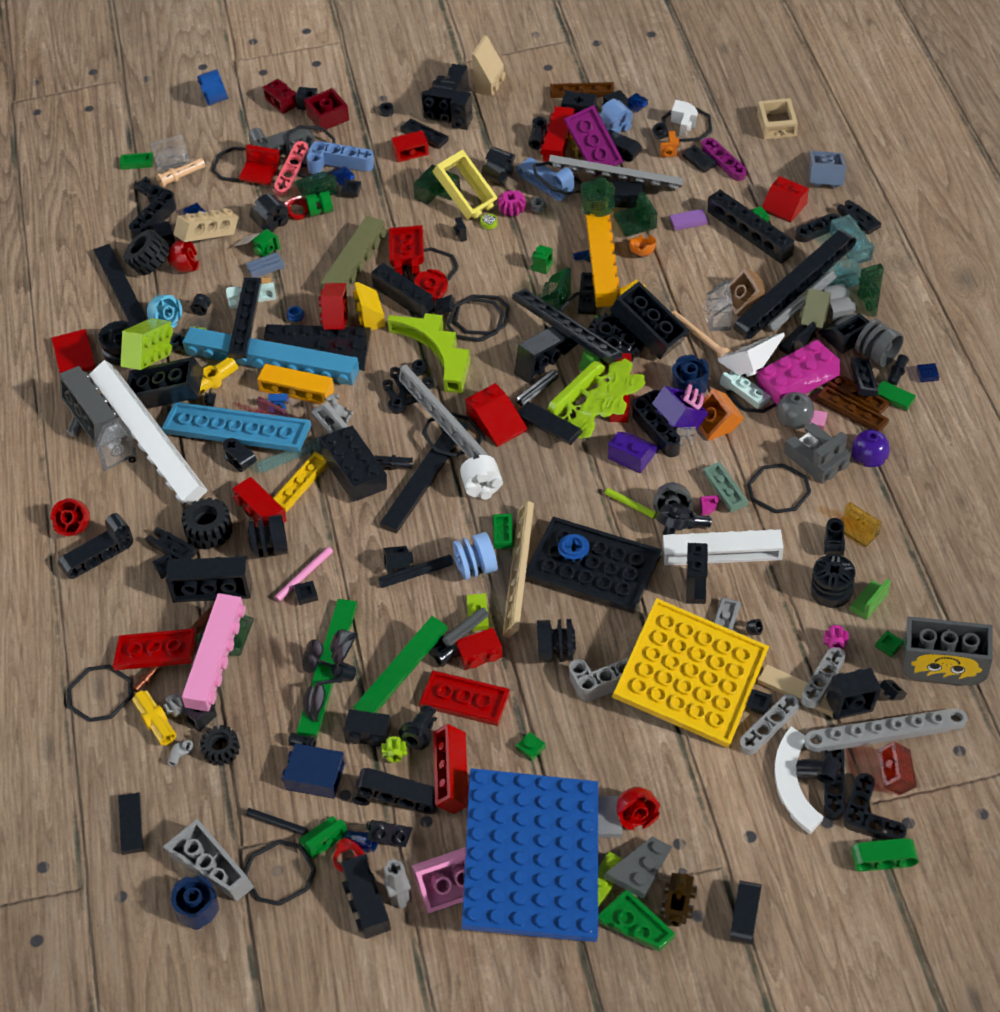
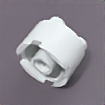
[460,455,503,500]

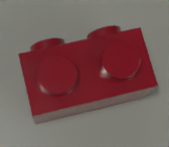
[263,79,297,114]

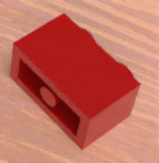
[391,130,429,162]
[455,628,503,670]

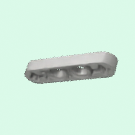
[801,647,846,708]
[739,694,799,755]

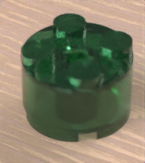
[581,177,615,217]

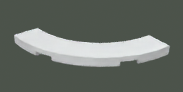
[774,726,824,835]

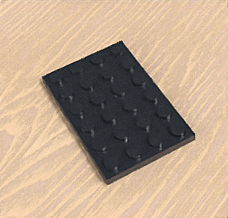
[525,516,662,614]

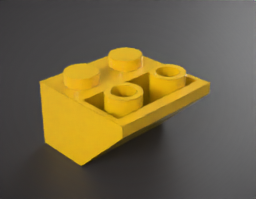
[352,282,386,330]

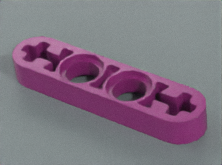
[702,138,746,181]

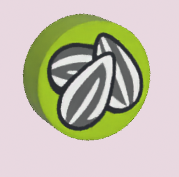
[480,214,498,230]

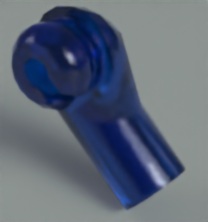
[573,250,591,263]

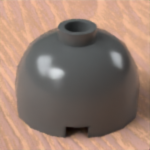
[776,392,814,429]
[653,482,692,514]

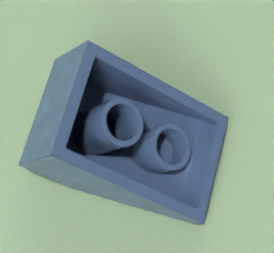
[809,150,846,187]

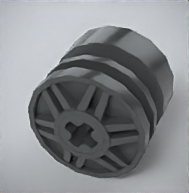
[855,319,904,367]

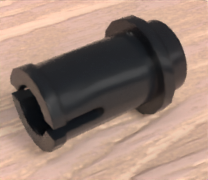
[288,732,317,747]

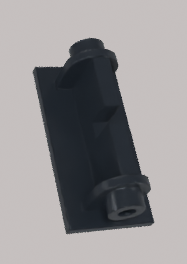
[365,820,413,847]

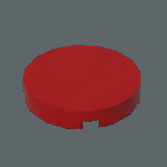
[413,269,448,300]

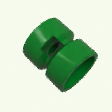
[306,191,333,217]

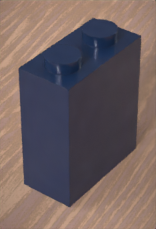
[281,743,346,799]

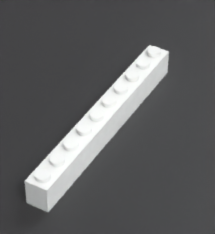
[89,360,208,505]

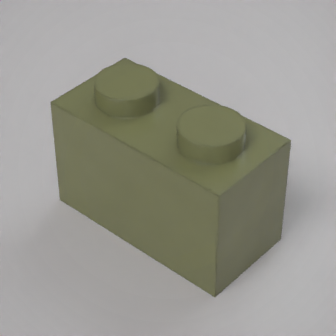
[799,289,832,328]

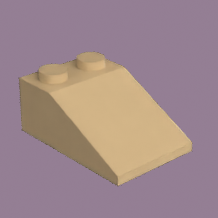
[472,35,505,96]

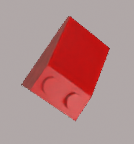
[465,383,528,447]

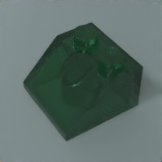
[538,267,571,310]

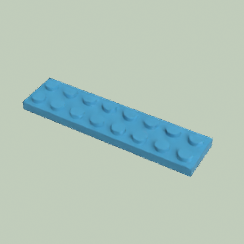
[161,402,311,452]

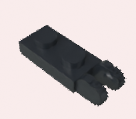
[836,199,881,235]
[145,527,197,560]

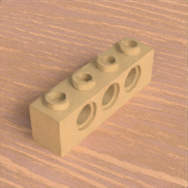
[173,208,239,242]

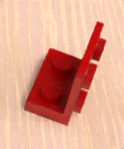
[239,144,280,185]

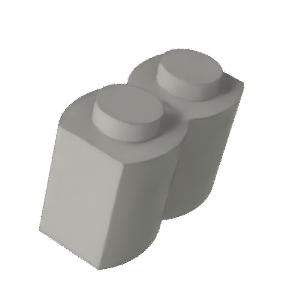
[822,283,856,321]

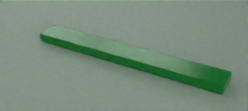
[296,599,358,739]

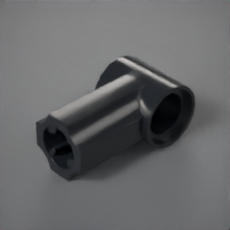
[528,116,547,150]
[796,756,841,785]

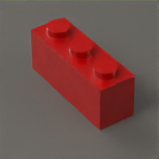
[232,477,287,526]

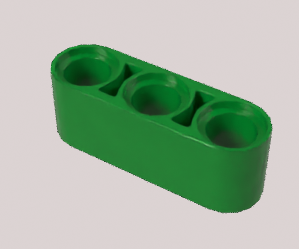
[851,838,919,872]

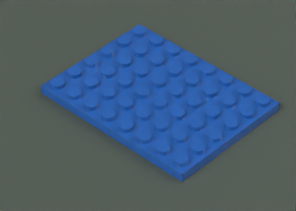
[461,768,598,942]

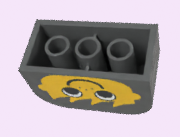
[903,616,993,685]

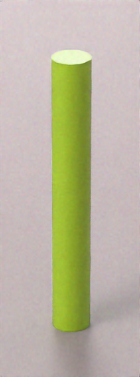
[605,488,657,519]

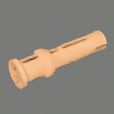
[156,158,205,188]

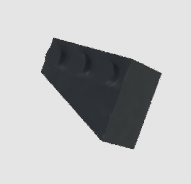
[341,853,391,939]

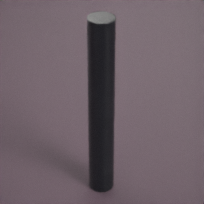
[246,808,307,835]

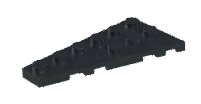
[264,324,371,371]

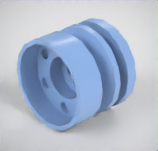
[453,532,498,581]

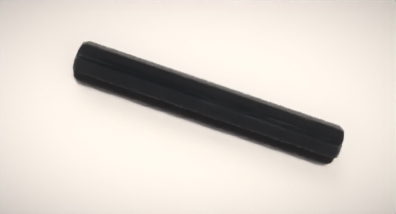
[378,554,453,588]

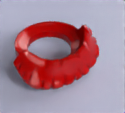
[284,196,308,220]
[333,838,364,873]

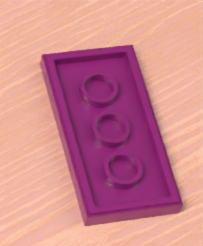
[564,105,623,177]

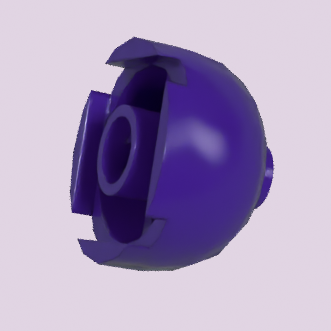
[851,430,890,467]

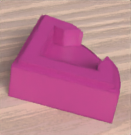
[700,495,719,515]

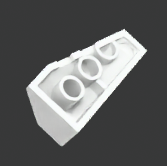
[717,332,785,376]

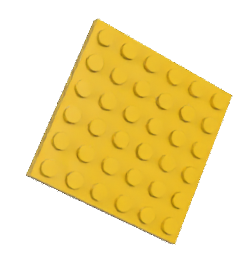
[612,598,769,748]

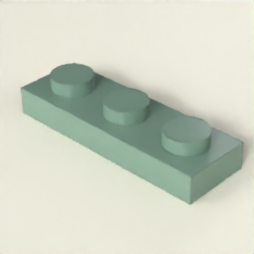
[703,462,748,513]

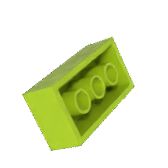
[120,318,173,370]

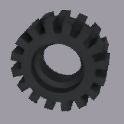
[200,725,240,766]

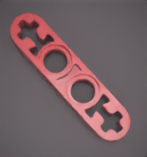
[274,141,308,196]

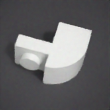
[670,100,698,137]

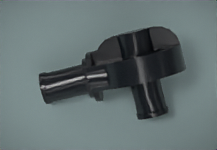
[656,503,712,535]

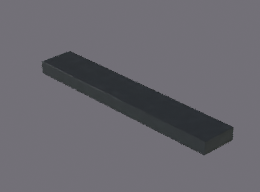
[228,277,262,358]

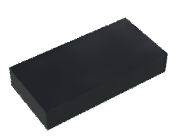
[682,145,716,173]

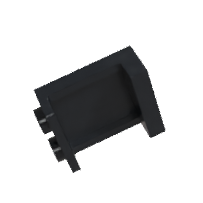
[686,543,708,604]

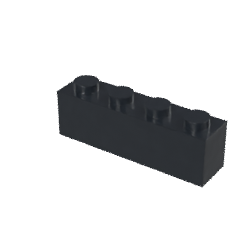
[371,263,434,318]

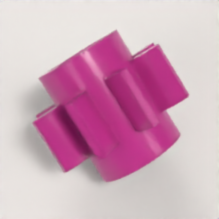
[824,625,849,649]

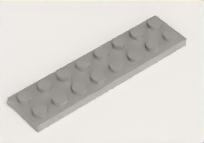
[549,155,684,189]

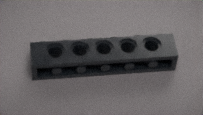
[707,189,794,264]

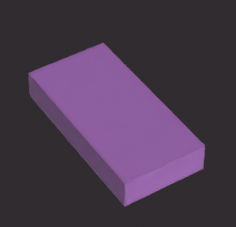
[670,209,707,231]

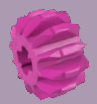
[497,189,526,217]

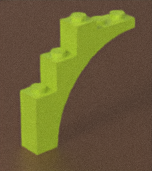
[388,313,470,394]

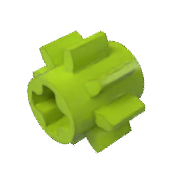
[381,736,407,763]

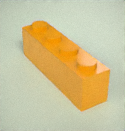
[257,364,334,404]

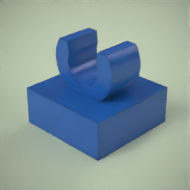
[268,393,289,412]

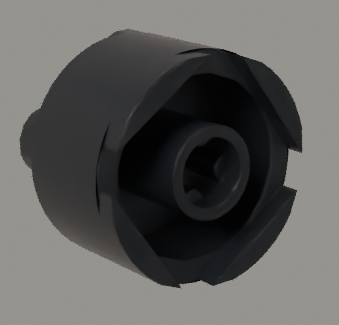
[481,147,515,186]
[249,193,289,233]

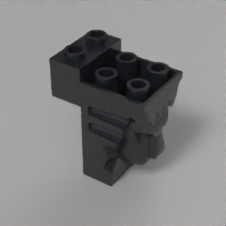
[421,64,473,130]

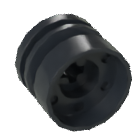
[248,514,288,559]
[810,554,856,608]
[537,619,576,663]

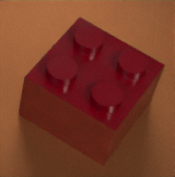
[304,88,350,132]

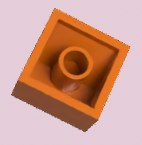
[698,389,744,441]

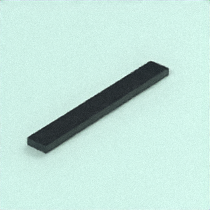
[93,244,147,325]
[512,289,623,364]
[380,420,469,533]

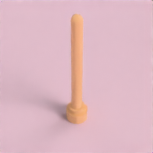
[671,310,732,358]

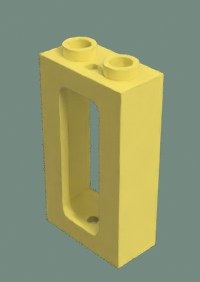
[433,149,498,220]

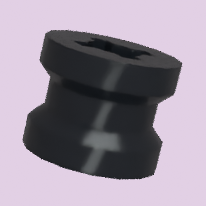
[190,294,211,316]

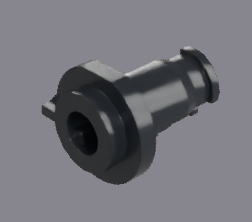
[399,705,438,750]

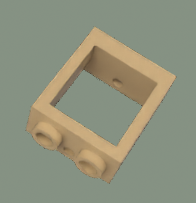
[757,98,798,139]

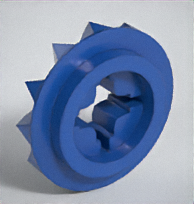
[558,534,589,562]

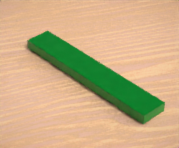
[353,616,448,713]

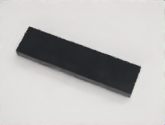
[518,401,582,445]

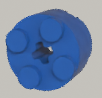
[196,69,229,106]

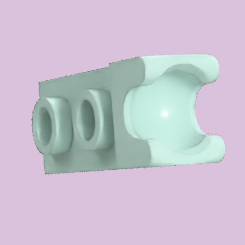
[226,282,276,309]
[720,371,771,409]

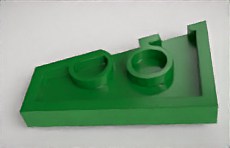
[598,890,675,952]

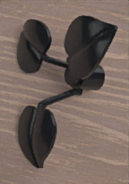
[302,629,358,722]

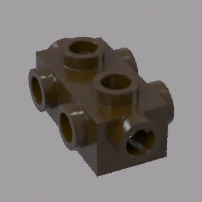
[660,868,697,927]

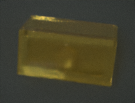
[841,502,882,547]

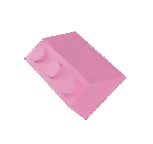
[412,847,466,914]

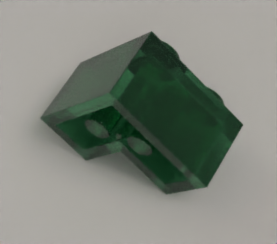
[413,165,461,204]

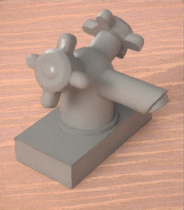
[311,394,353,433]

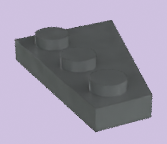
[604,836,672,899]

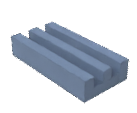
[246,252,285,278]

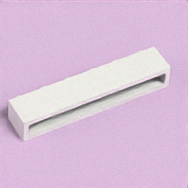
[663,529,784,566]

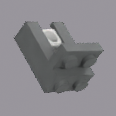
[784,422,851,484]

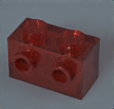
[877,741,917,795]

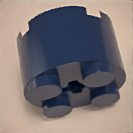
[672,355,709,396]
[171,876,219,930]

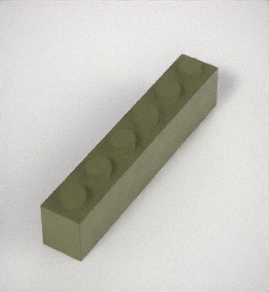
[320,216,387,293]

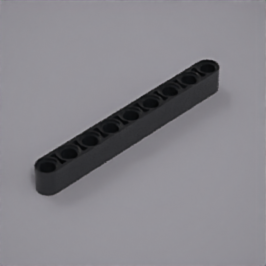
[734,229,856,339]

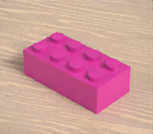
[757,340,840,405]

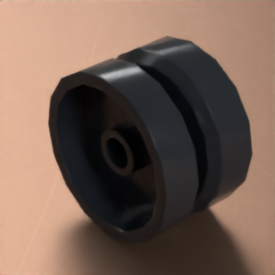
[99,320,134,366]

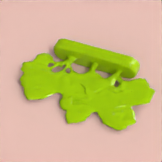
[548,358,645,439]

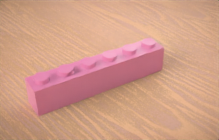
[182,593,246,712]

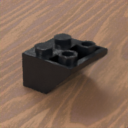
[818,313,870,354]

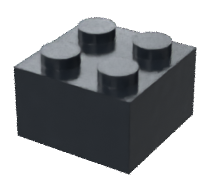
[826,668,881,720]

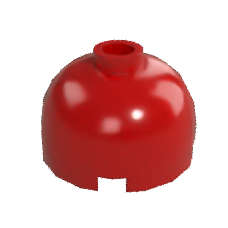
[167,239,199,273]
[50,498,90,536]
[616,787,660,830]

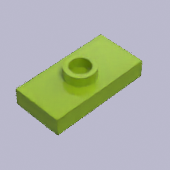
[467,593,489,631]

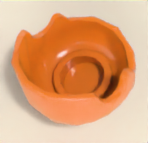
[629,234,657,257]

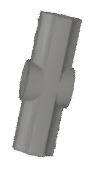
[383,859,411,909]

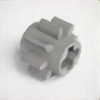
[164,692,185,718]

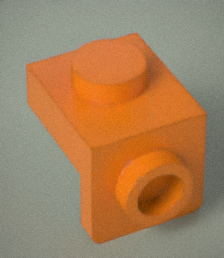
[660,131,679,157]

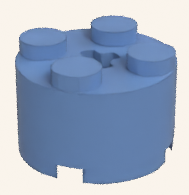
[598,99,633,133]

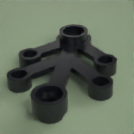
[382,359,434,414]

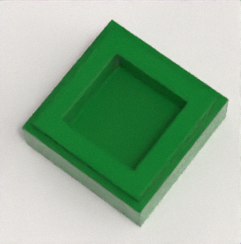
[875,630,904,658]

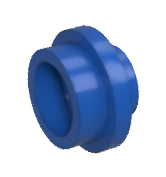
[287,306,304,322]

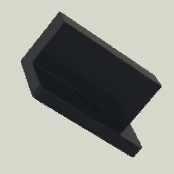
[779,322,816,355]

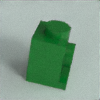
[252,229,281,257]
[530,245,553,274]

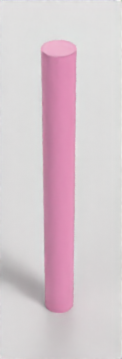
[274,546,333,602]

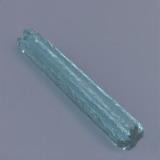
[257,436,322,473]

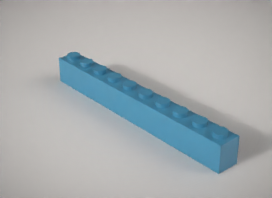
[183,327,359,386]

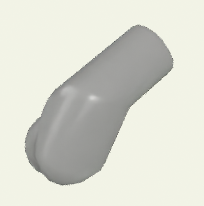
[167,740,193,767]

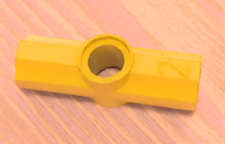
[199,357,239,396]
[132,690,177,746]

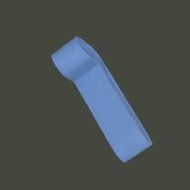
[307,141,374,174]
[516,157,574,201]

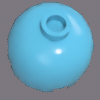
[147,294,182,328]

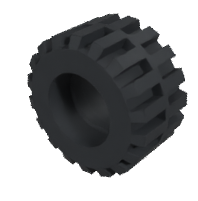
[123,229,170,276]
[181,497,233,549]

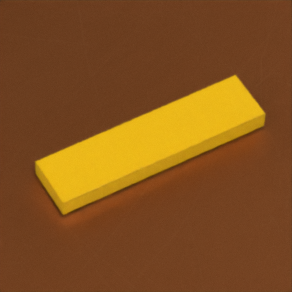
[273,452,328,513]

